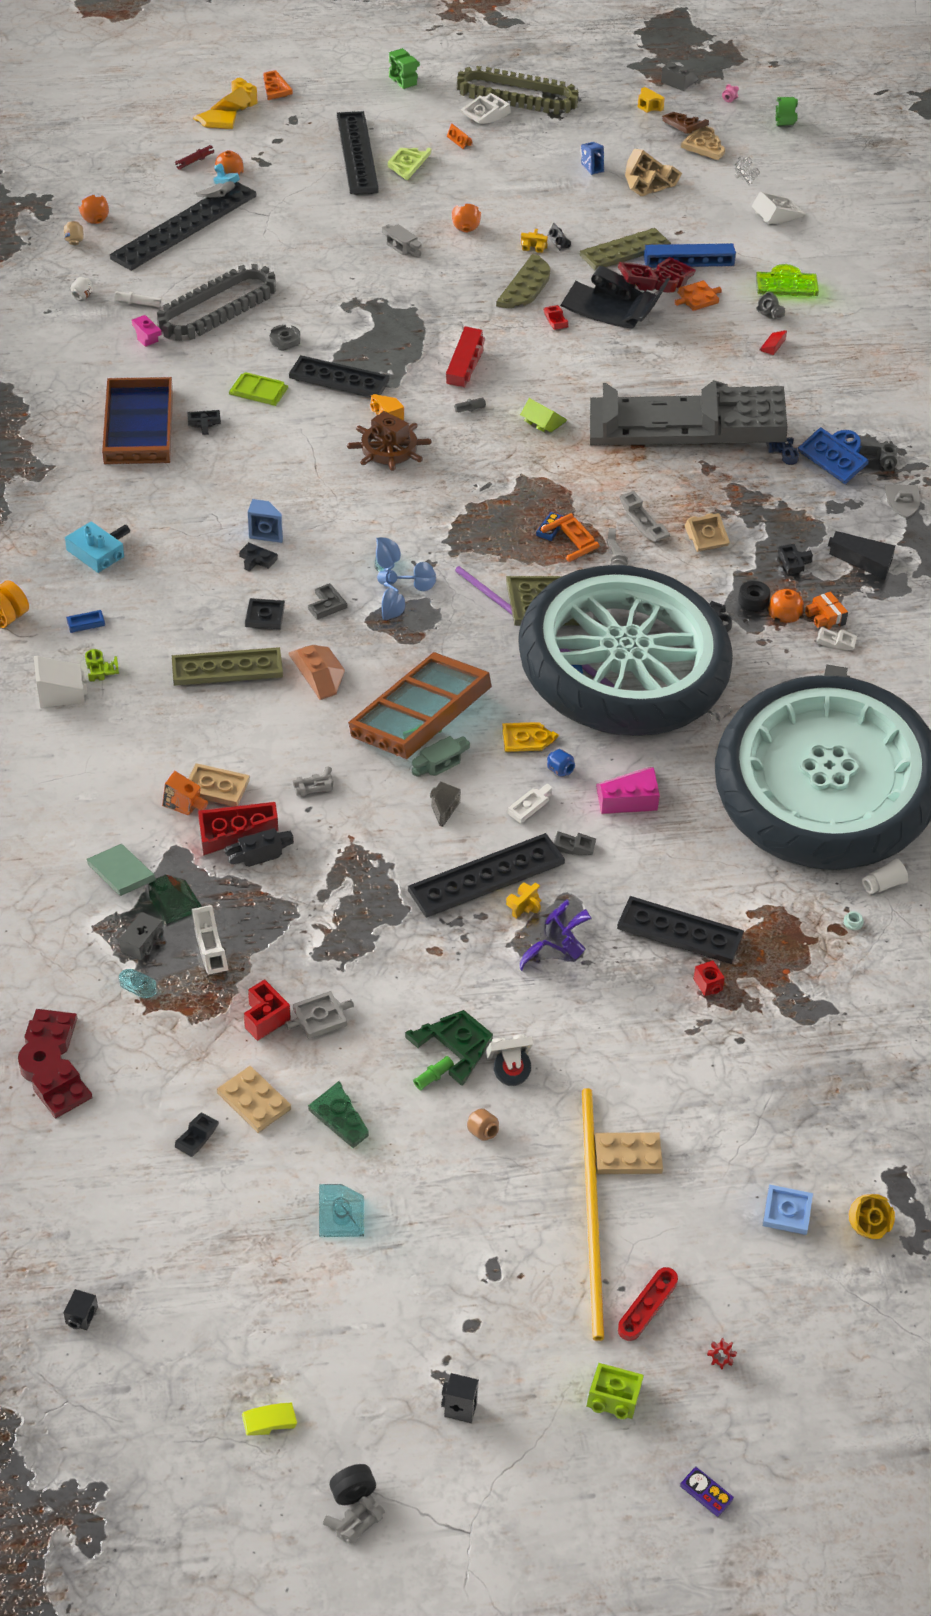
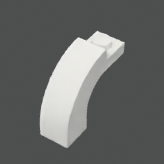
[192,905,228,975]

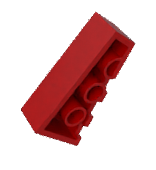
[446,326,485,388]
[198,802,279,856]

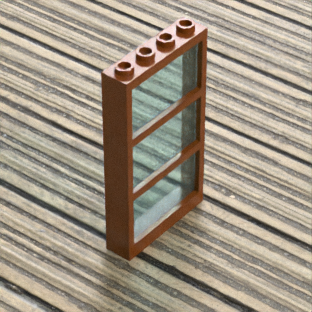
[348,652,492,759]

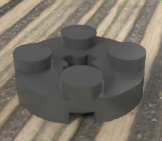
[269,325,301,351]

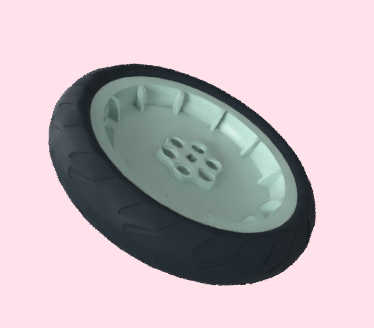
[715,675,931,870]

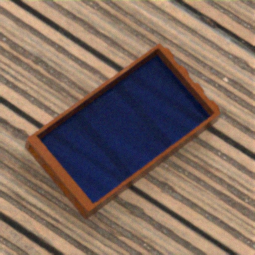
[102,377,173,464]

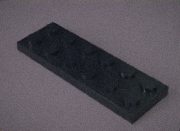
[289,355,389,397]
[617,896,744,964]

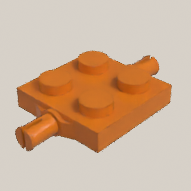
[675,280,722,311]

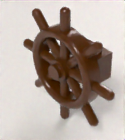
[347,411,432,471]

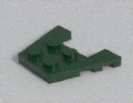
[405,1010,493,1086]

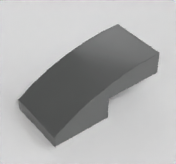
[554,831,596,855]

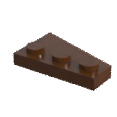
[662,112,709,134]

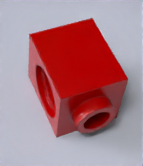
[693,960,725,997]

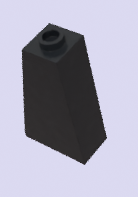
[828,531,896,580]

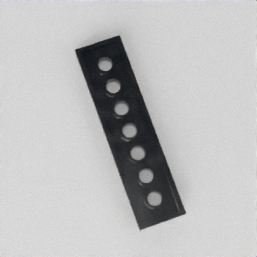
[408,833,565,918]

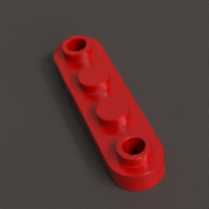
[618,1267,678,1341]

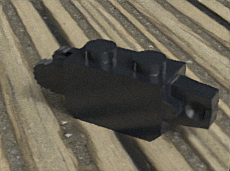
[224,828,294,867]

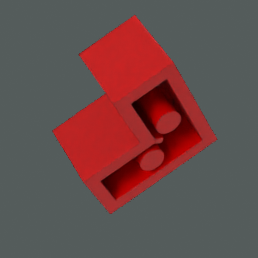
[244,979,291,1041]

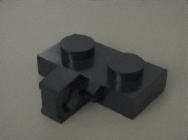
[187,410,221,435]
[239,542,278,571]
[777,544,813,574]

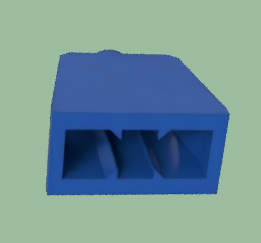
[580,142,604,175]

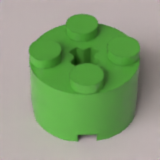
[775,97,798,126]

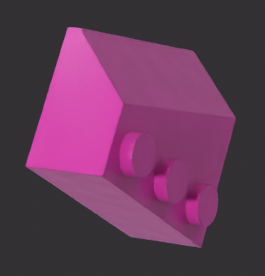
[596,767,660,814]

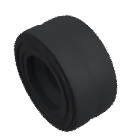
[738,580,771,611]
[329,1464,376,1506]

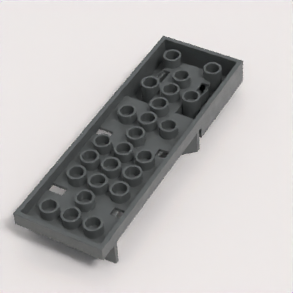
[590,381,788,445]

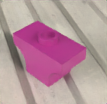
[132,315,162,347]

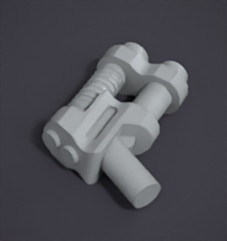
[293,766,333,797]
[323,1495,385,1544]

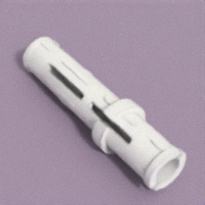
[114,291,162,308]

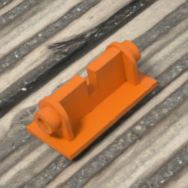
[447,123,473,149]

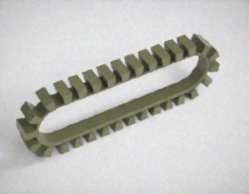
[457,66,579,114]

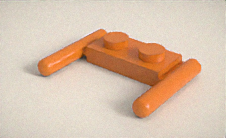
[541,513,600,562]

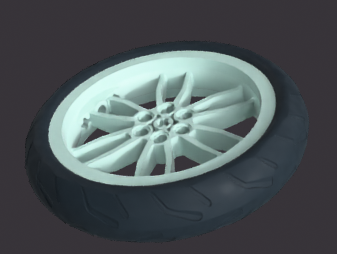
[518,565,733,736]

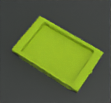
[229,372,288,406]

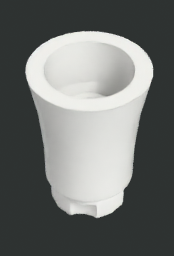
[862,858,908,895]

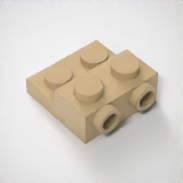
[685,513,730,552]

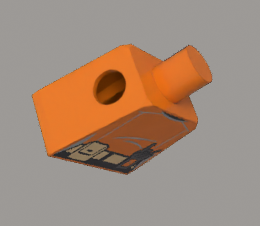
[162,770,208,815]

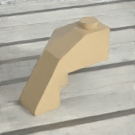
[625,149,682,196]

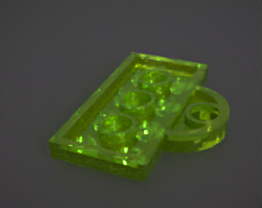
[756,264,819,297]

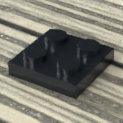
[245,598,285,630]

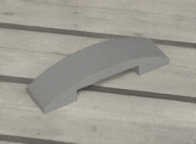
[620,491,670,542]

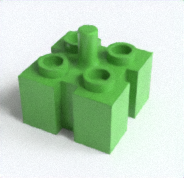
[389,48,420,89]

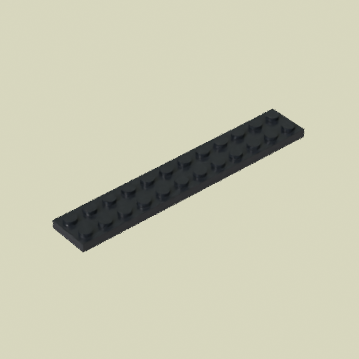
[110,182,256,271]

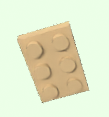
[188,763,250,806]
[217,1066,291,1133]
[594,1132,663,1174]

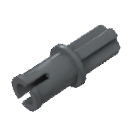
[454,397,486,413]

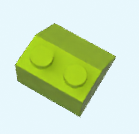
[520,398,567,432]

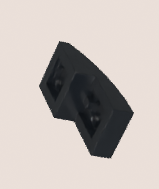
[175,1112,219,1157]

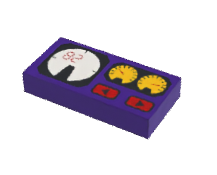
[680,1466,734,1517]

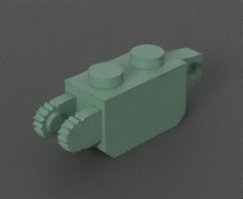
[412,736,470,777]

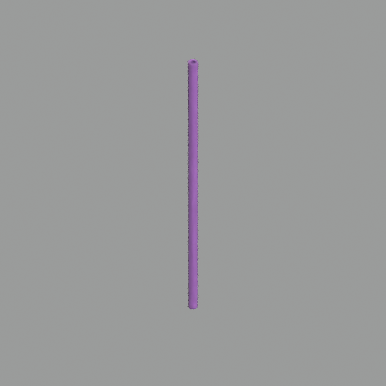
[455,566,615,688]

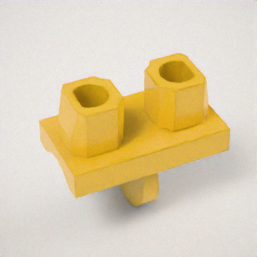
[521,229,548,253]
[506,882,541,919]

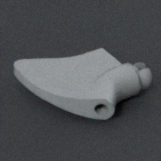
[196,181,235,197]

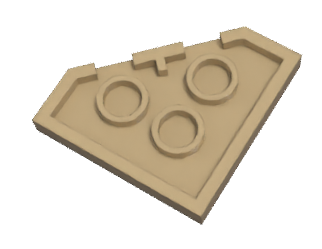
[681,126,725,160]

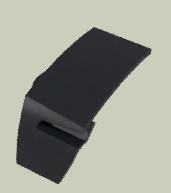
[560,266,670,329]

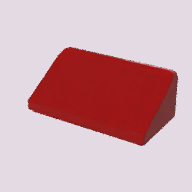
[760,330,787,355]

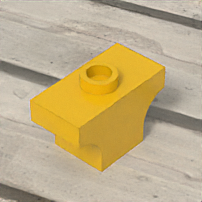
[638,87,665,113]

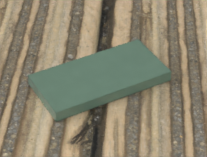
[86,843,156,896]

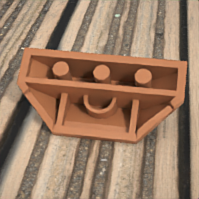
[289,645,345,700]

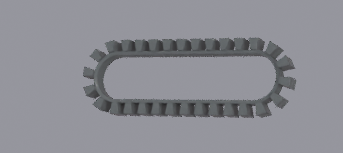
[157,264,276,341]

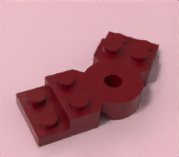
[618,257,696,293]
[18,1009,93,1119]

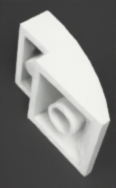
[460,93,511,124]

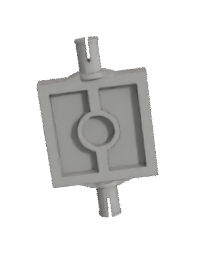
[285,991,354,1039]

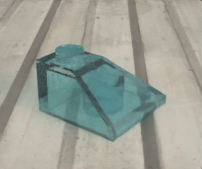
[319,1184,364,1237]

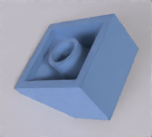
[247,499,283,543]

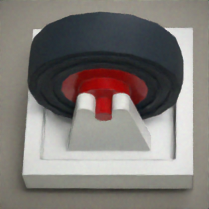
[485,1034,533,1086]

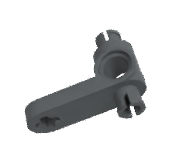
[859,441,898,471]

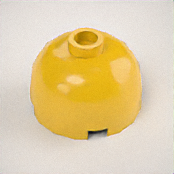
[849,1194,895,1239]

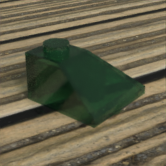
[148,875,202,924]

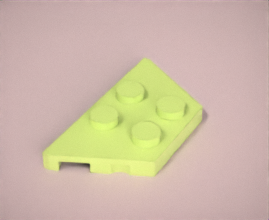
[388,148,431,180]

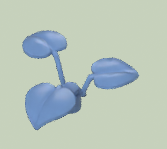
[376,537,436,620]

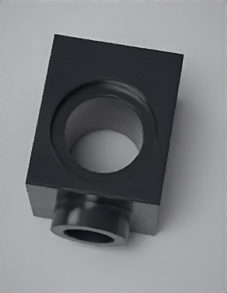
[63,1289,98,1330]

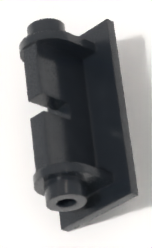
[548,222,571,251]

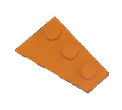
[263,70,293,100]

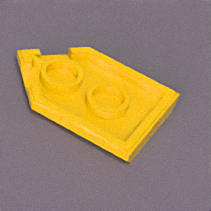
[193,110,237,129]
[502,722,559,752]

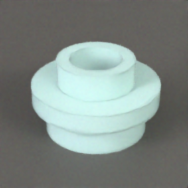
[843,911,864,930]

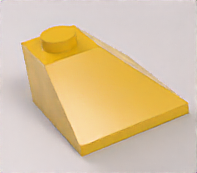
[210,86,251,111]

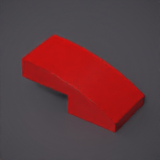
[543,305,569,330]

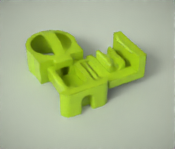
[85,649,119,682]

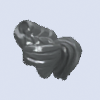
[756,292,786,319]

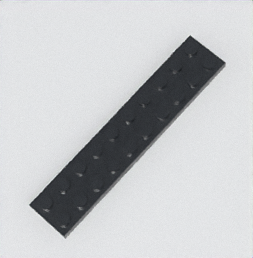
[337,111,379,195]

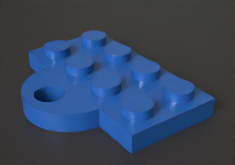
[798,427,868,484]

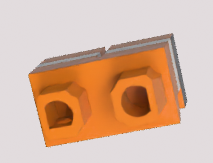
[805,591,848,630]

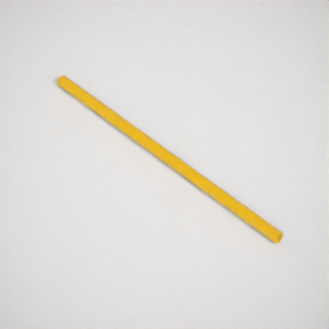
[582,1088,604,1341]

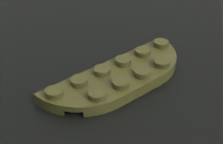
[496,254,550,308]

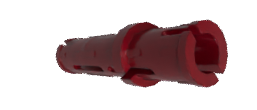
[175,145,215,170]

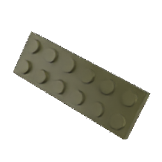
[580,228,671,270]
[171,647,283,686]

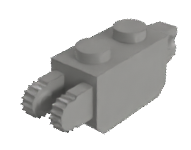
[382,224,421,257]

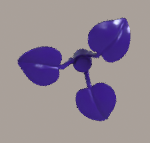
[519,899,592,971]

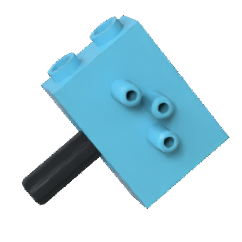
[65,521,131,573]

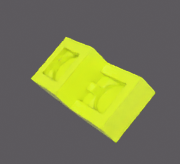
[242,1402,297,1436]

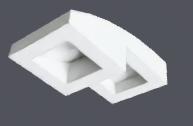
[816,627,857,650]

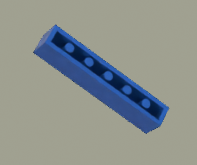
[644,243,736,268]

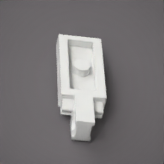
[507,784,553,823]

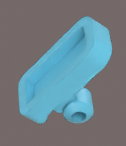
[213,163,240,184]

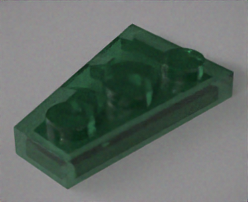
[308,1081,369,1148]

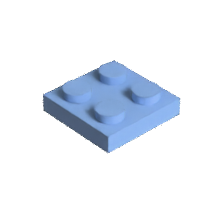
[762,1184,813,1235]

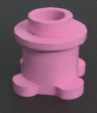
[722,84,739,102]

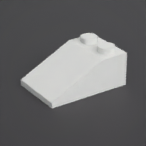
[752,191,805,224]

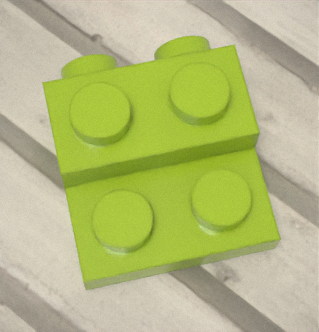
[586,1363,644,1419]

